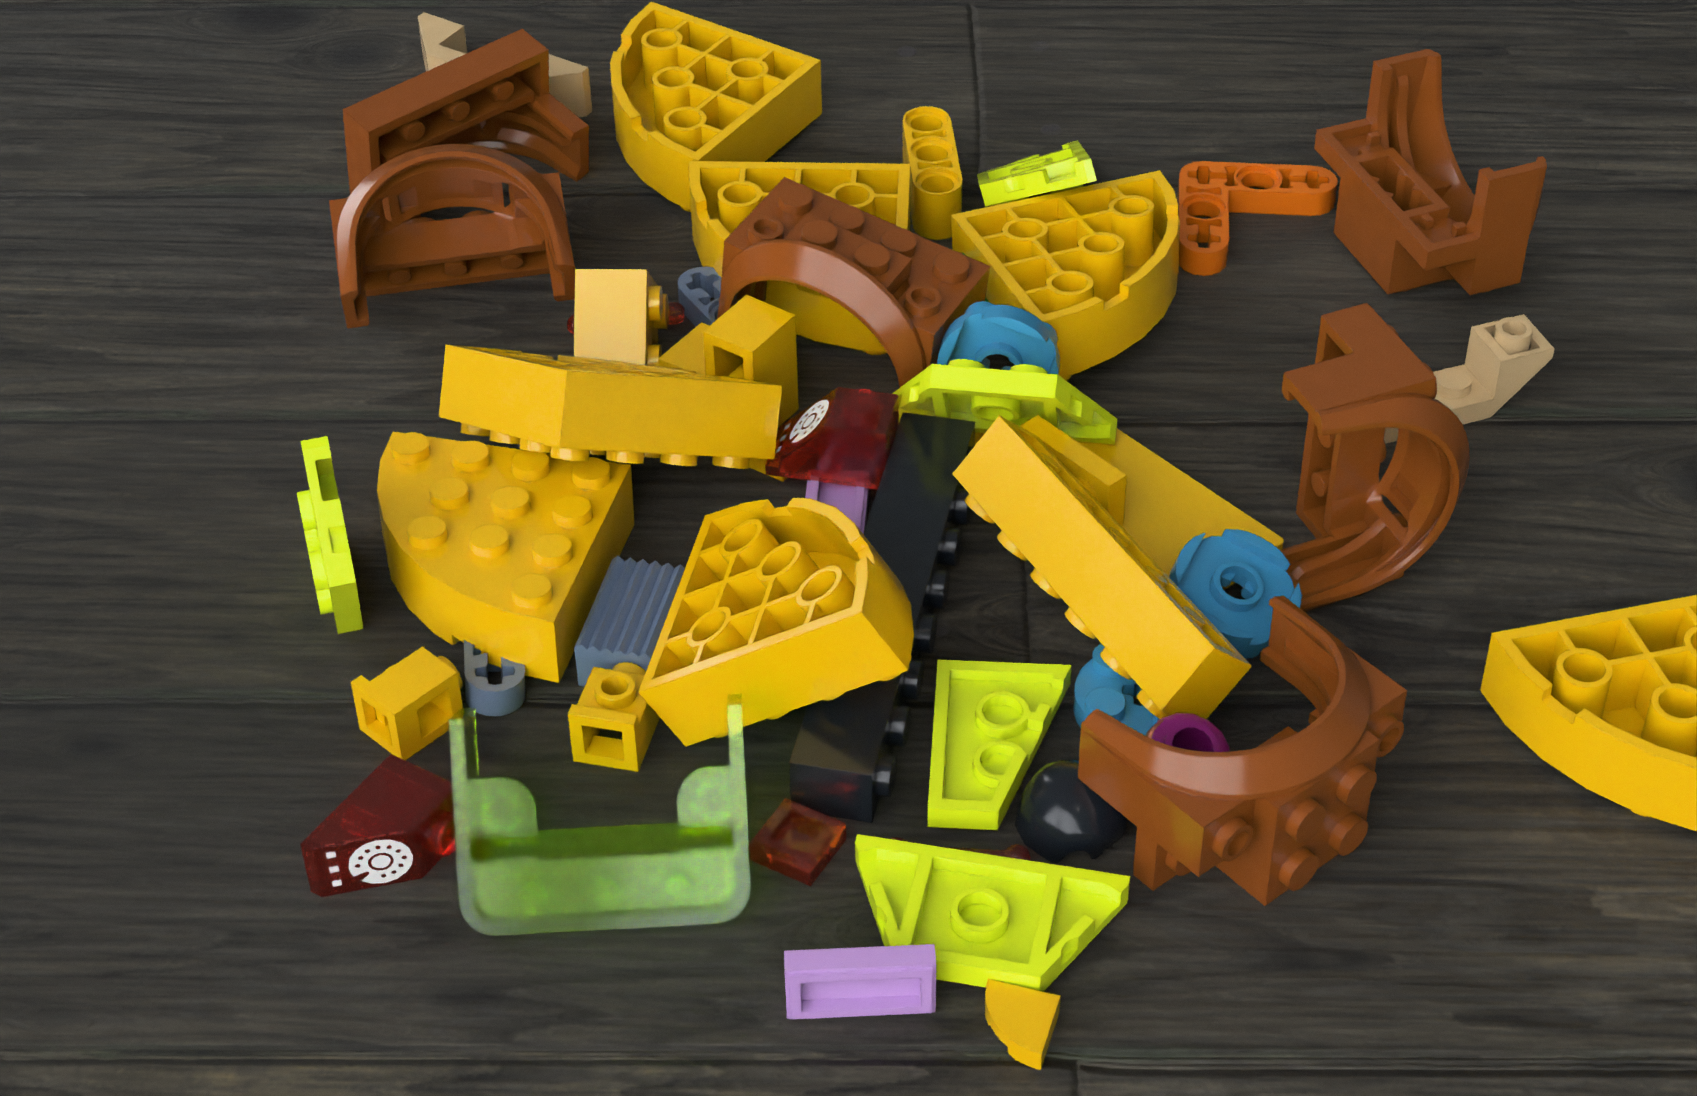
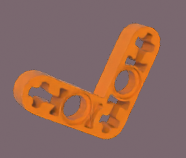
[1177,161,1338,276]

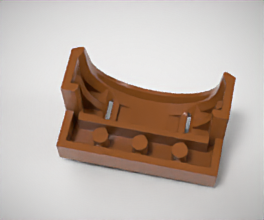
[342,29,589,223]
[329,144,575,329]
[717,177,990,388]
[1280,303,1470,612]

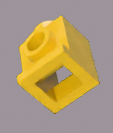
[351,646,465,762]
[568,662,660,772]

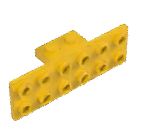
[975,415,1283,590]

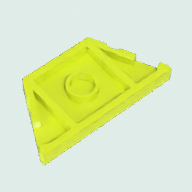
[977,140,1097,207]
[882,359,1117,445]
[296,436,364,634]
[855,834,1130,992]

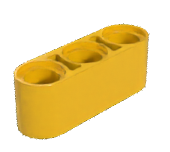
[903,106,962,240]

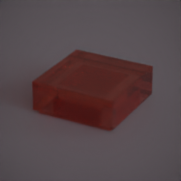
[749,798,846,887]

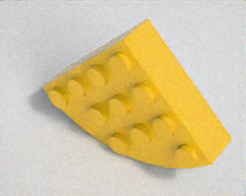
[610,2,822,212]
[689,161,910,355]
[951,170,1180,381]
[439,344,782,469]
[377,432,635,683]
[638,498,914,747]
[1480,595,1697,831]

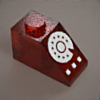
[765,387,899,490]
[300,754,466,897]

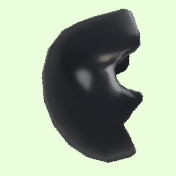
[1015,759,1128,863]

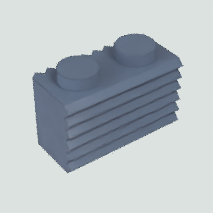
[574,555,685,687]

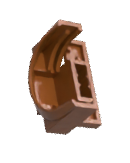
[1314,49,1547,295]
[1078,596,1407,906]

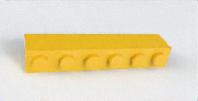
[952,415,1252,719]

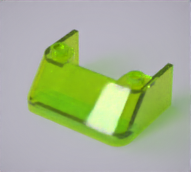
[449,694,751,936]

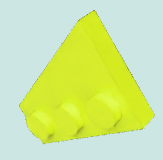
[927,660,1072,830]

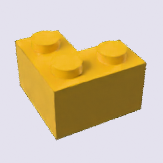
[574,269,669,366]
[658,294,799,427]

